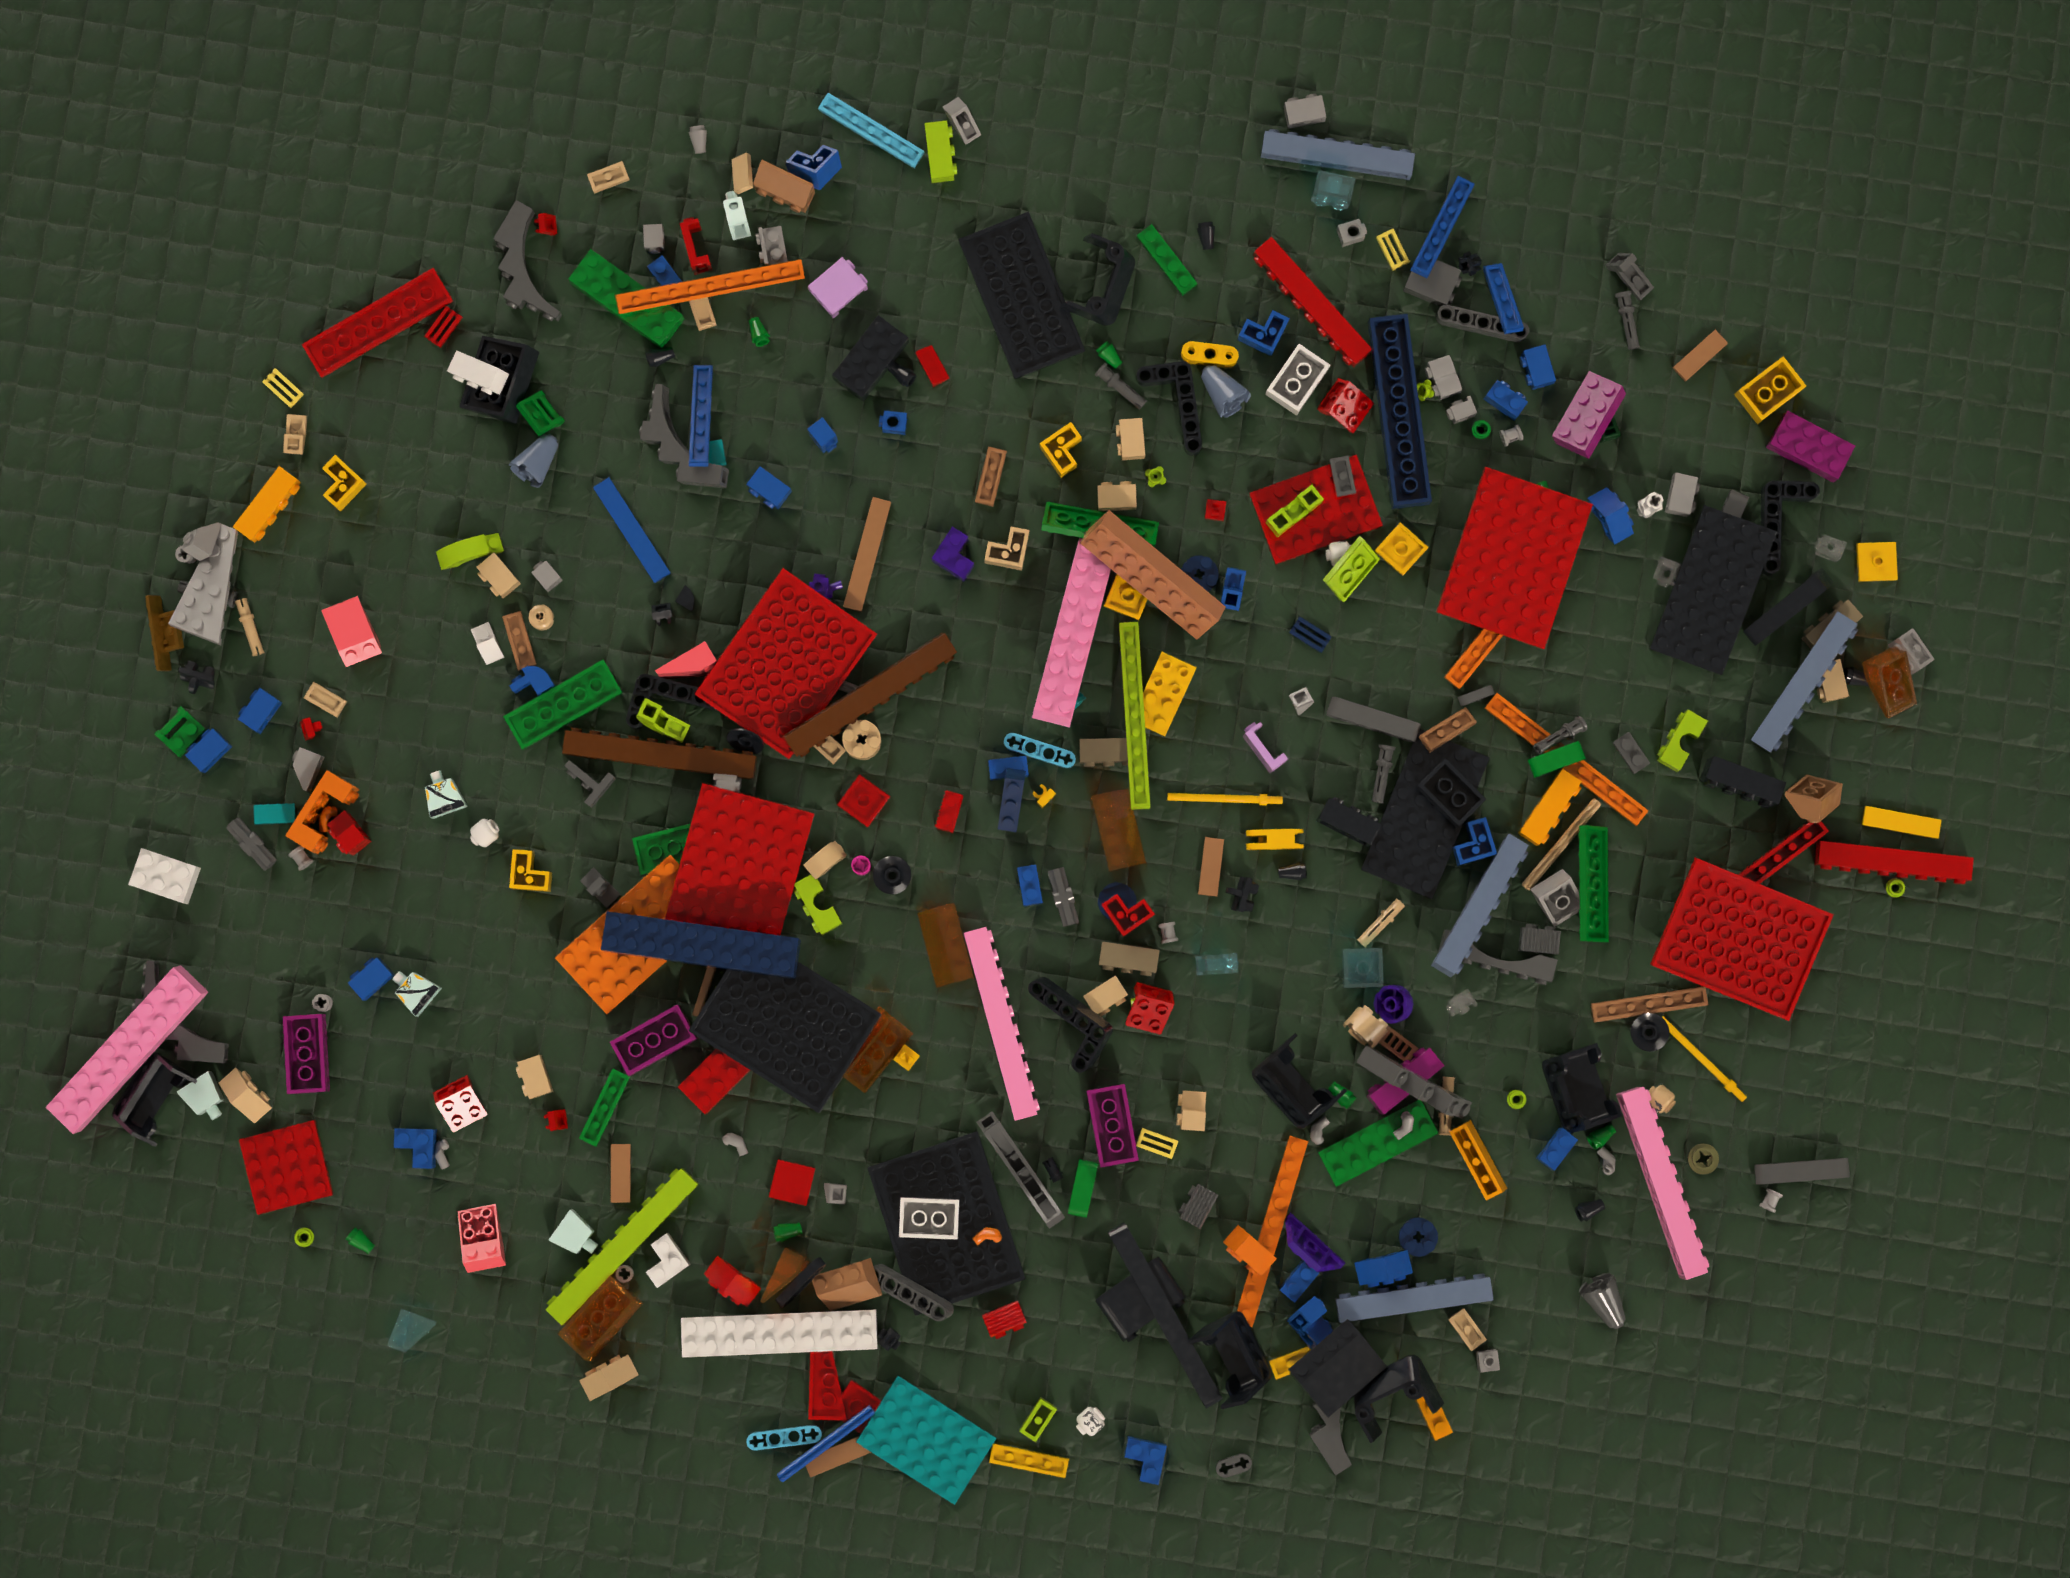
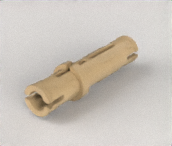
[235,598,265,656]
[1357,898,1405,948]
[1438,1077,1455,1136]

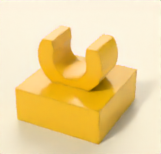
[1033,784,1056,808]
[893,1044,920,1071]

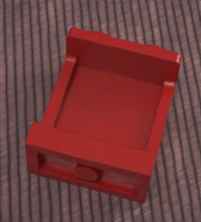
[680,217,713,275]

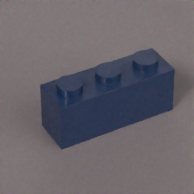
[998,768,1026,832]

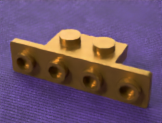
[146,595,184,671]

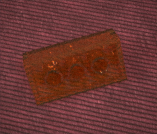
[1091,789,1146,872]
[917,903,974,988]
[843,1006,913,1093]
[558,1276,643,1362]

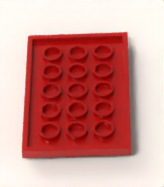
[1249,454,1383,565]

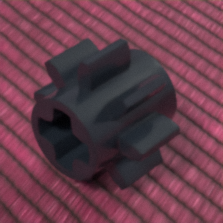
[1458,251,1482,276]
[878,1327,901,1351]

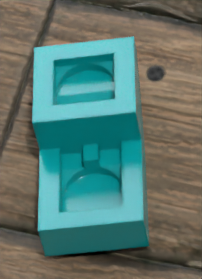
[253,803,295,825]

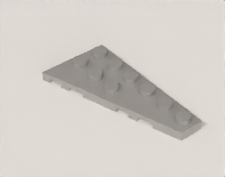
[168,523,238,646]

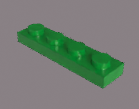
[1136,224,1198,296]
[579,1068,630,1147]

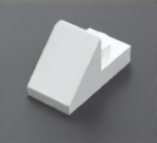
[471,622,504,665]

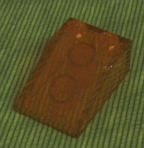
[1862,648,1917,718]
[760,1246,809,1303]

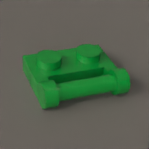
[516,390,565,436]
[154,706,207,758]

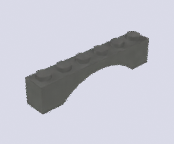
[1438,929,1558,985]

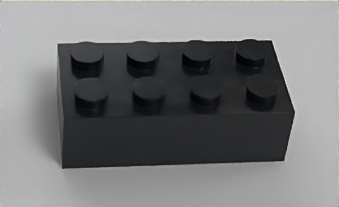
[832,315,909,402]
[1699,756,1787,809]

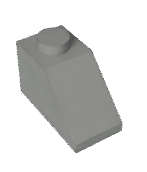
[943,97,981,145]
[182,522,221,561]
[292,747,325,792]

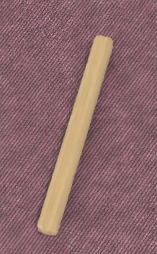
[1522,798,1601,890]

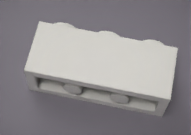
[447,350,509,395]

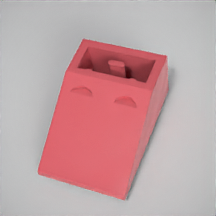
[458,1204,506,1273]

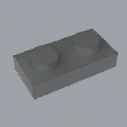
[1329,456,1356,497]
[1612,732,1650,774]

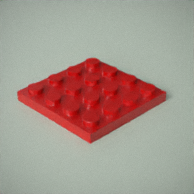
[239,1120,334,1215]

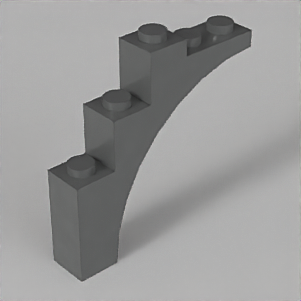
[493,200,562,322]
[639,384,729,488]
[132,960,229,1063]
[1356,1046,1472,1119]
[977,1111,1065,1229]
[1309,1402,1352,1475]

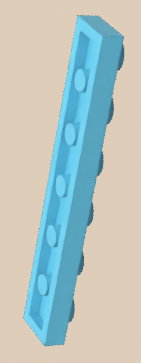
[818,93,925,169]

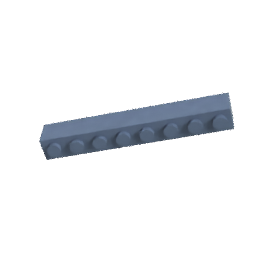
[1260,129,1415,180]
[1751,611,1858,753]
[1431,834,1529,978]
[1335,1273,1493,1323]

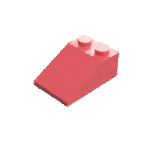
[322,596,382,667]
[655,642,717,679]

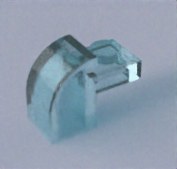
[1195,953,1238,975]

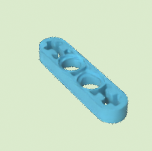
[1004,733,1076,768]
[746,1425,822,1450]

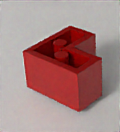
[327,810,372,856]
[1101,894,1155,937]
[704,1256,761,1307]

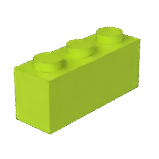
[925,120,957,183]

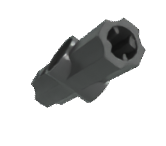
[226,817,277,871]
[1048,867,1079,927]

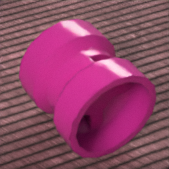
[851,855,871,876]

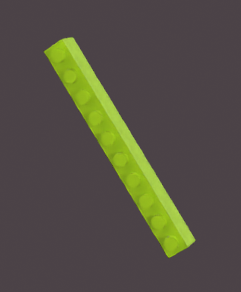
[545,1168,699,1326]

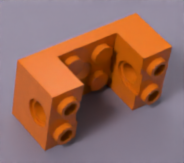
[285,770,360,854]

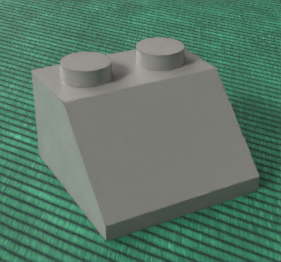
[1530,869,1580,927]

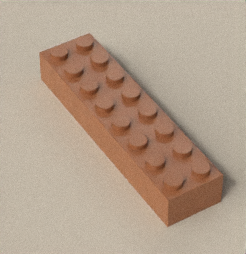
[1080,510,1226,640]

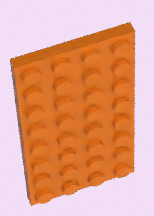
[555,854,679,1014]

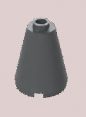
[1579,1273,1626,1329]

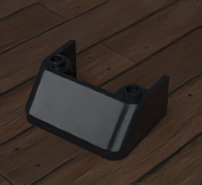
[1060,233,1135,326]
[1252,1033,1347,1128]
[112,1051,197,1147]
[1188,1311,1272,1409]
[1353,1355,1445,1443]

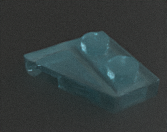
[387,1309,437,1353]

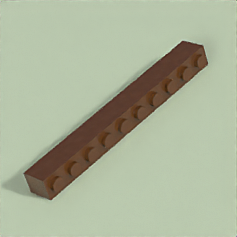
[782,633,957,757]
[562,728,757,780]

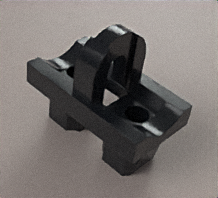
[178,661,215,694]
[1225,877,1259,912]

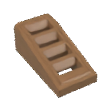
[1379,1026,1419,1061]

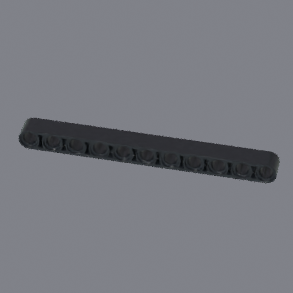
[1108,1222,1223,1409]

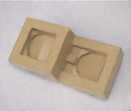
[283,414,307,454]

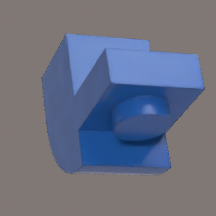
[1221,567,1246,611]
[509,666,556,696]

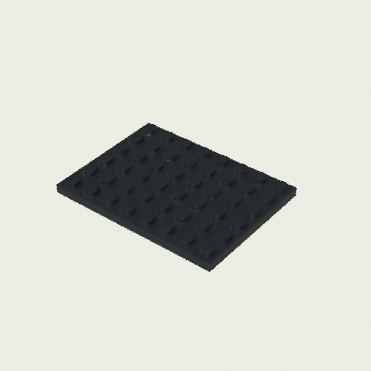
[689,962,882,1114]
[867,1131,1026,1316]

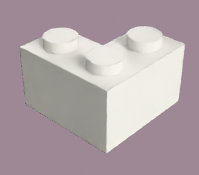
[646,1233,690,1288]

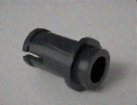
[1042,1157,1064,1183]

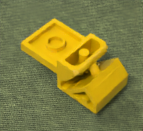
[1143,651,1197,736]

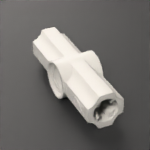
[1637,492,1664,518]

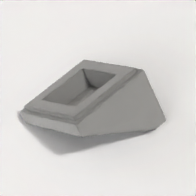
[1289,687,1314,715]
[824,1183,847,1204]

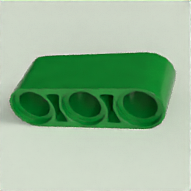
[1527,741,1586,778]
[1068,1159,1098,1218]

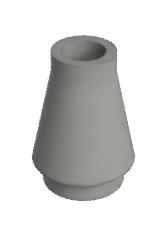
[688,125,707,154]

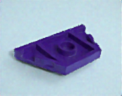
[1285,1213,1346,1272]

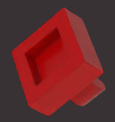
[534,213,557,236]
[1205,499,1226,521]
[300,717,322,741]
[544,1109,568,1131]

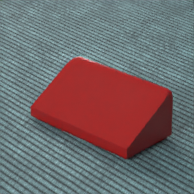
[915,345,950,387]

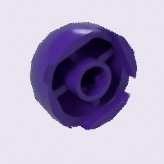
[1374,985,1414,1024]

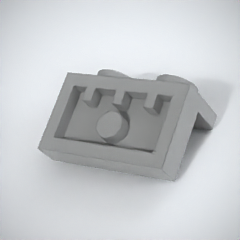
[755,226,788,266]
[1888,628,1935,676]

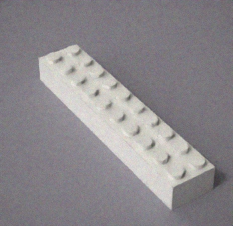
[681,1309,878,1357]

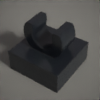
[652,603,672,626]

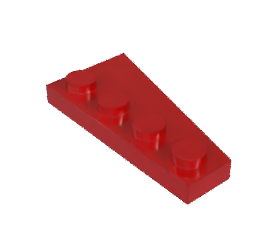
[808,1351,848,1421]

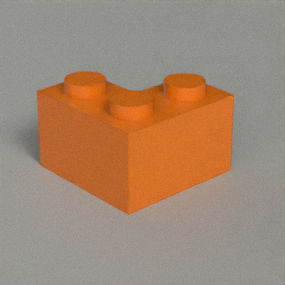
[1223,1225,1277,1276]

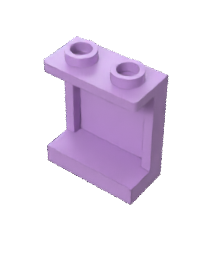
[808,257,868,318]
[1243,722,1288,773]

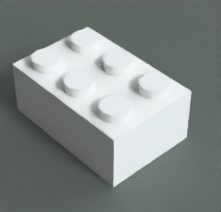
[1265,344,1330,416]
[128,848,201,904]
[899,1197,959,1239]

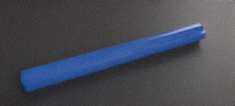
[777,1405,875,1482]

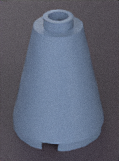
[1201,365,1251,418]
[509,434,559,488]

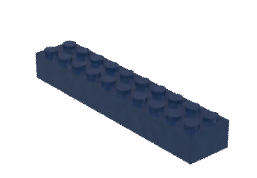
[1368,314,1432,509]
[601,911,801,978]

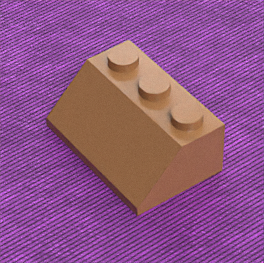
[753,160,815,213]
[1785,774,1843,823]
[812,1258,882,1311]

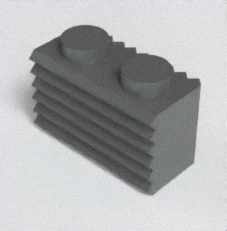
[1518,924,1561,955]
[1178,1183,1218,1229]

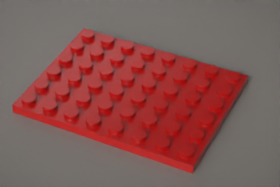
[1436,467,1593,649]
[694,568,877,759]
[664,783,814,936]
[1650,858,1834,1021]

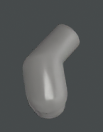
[1393,1111,1414,1140]
[1310,1116,1330,1145]
[722,1133,748,1156]
[434,1139,450,1169]
[1596,1146,1616,1175]

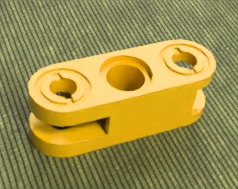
[1181,341,1239,368]
[1246,829,1304,850]

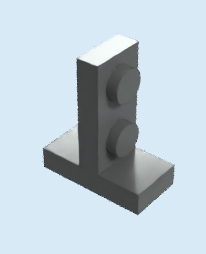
[1605,253,1654,300]
[564,760,616,808]
[580,867,621,908]

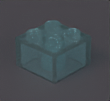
[1311,170,1356,210]
[1342,948,1384,988]

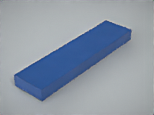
[1483,263,1524,334]

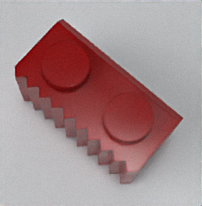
[935,790,963,833]
[982,1300,1027,1339]

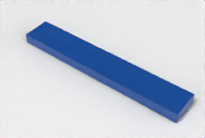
[1410,176,1475,278]
[689,365,713,467]
[593,477,671,583]

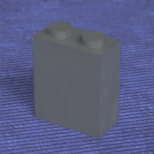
[1403,260,1462,307]

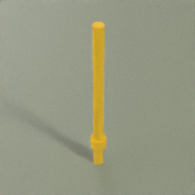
[1167,793,1283,806]
[1662,1016,1747,1102]

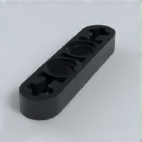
[775,1257,827,1308]

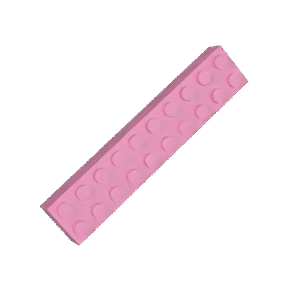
[1032,538,1111,728]
[964,927,1040,1121]
[46,965,208,1134]
[1616,1087,1709,1280]

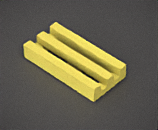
[1376,229,1410,271]
[262,368,304,408]
[1136,1128,1178,1159]

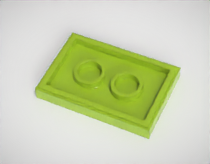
[1323,536,1380,602]

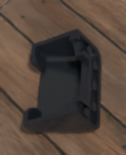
[1542,1043,1622,1133]
[1095,1257,1187,1342]

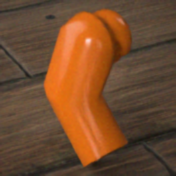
[318,806,338,833]
[972,1227,1002,1245]

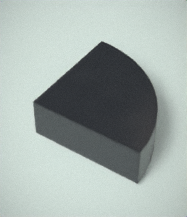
[675,585,694,612]

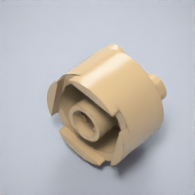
[842,720,881,760]
[1343,1005,1388,1048]

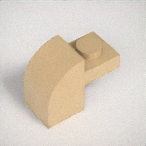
[804,841,847,880]

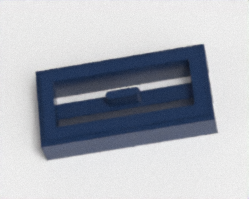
[1289,616,1331,653]

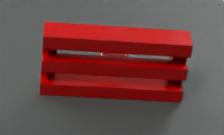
[424,306,463,348]

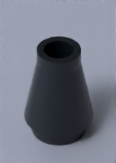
[1197,222,1215,250]
[645,347,675,368]
[888,361,917,387]
[1843,667,1872,687]
[1279,862,1307,881]
[1575,1199,1605,1222]

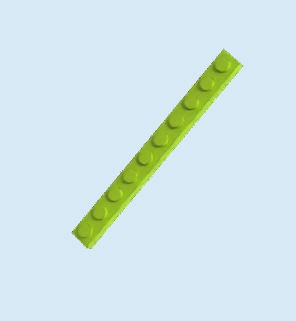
[1119,622,1150,810]

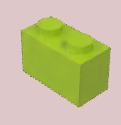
[1019,1397,1057,1442]

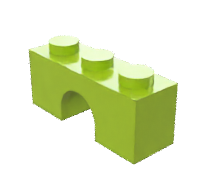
[1266,485,1324,538]
[1657,710,1708,772]
[793,875,842,935]

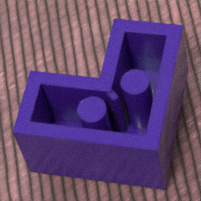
[932,526,974,582]

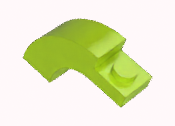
[436,533,504,570]
[636,698,690,743]

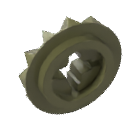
[1687,1143,1719,1174]

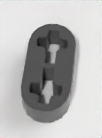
[1458,685,1495,707]
[1215,1453,1252,1478]

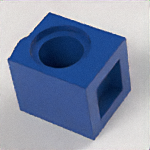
[879,410,907,435]

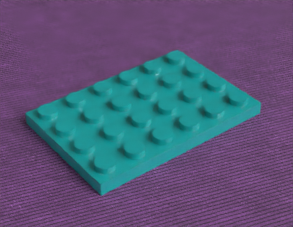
[856,1376,996,1505]

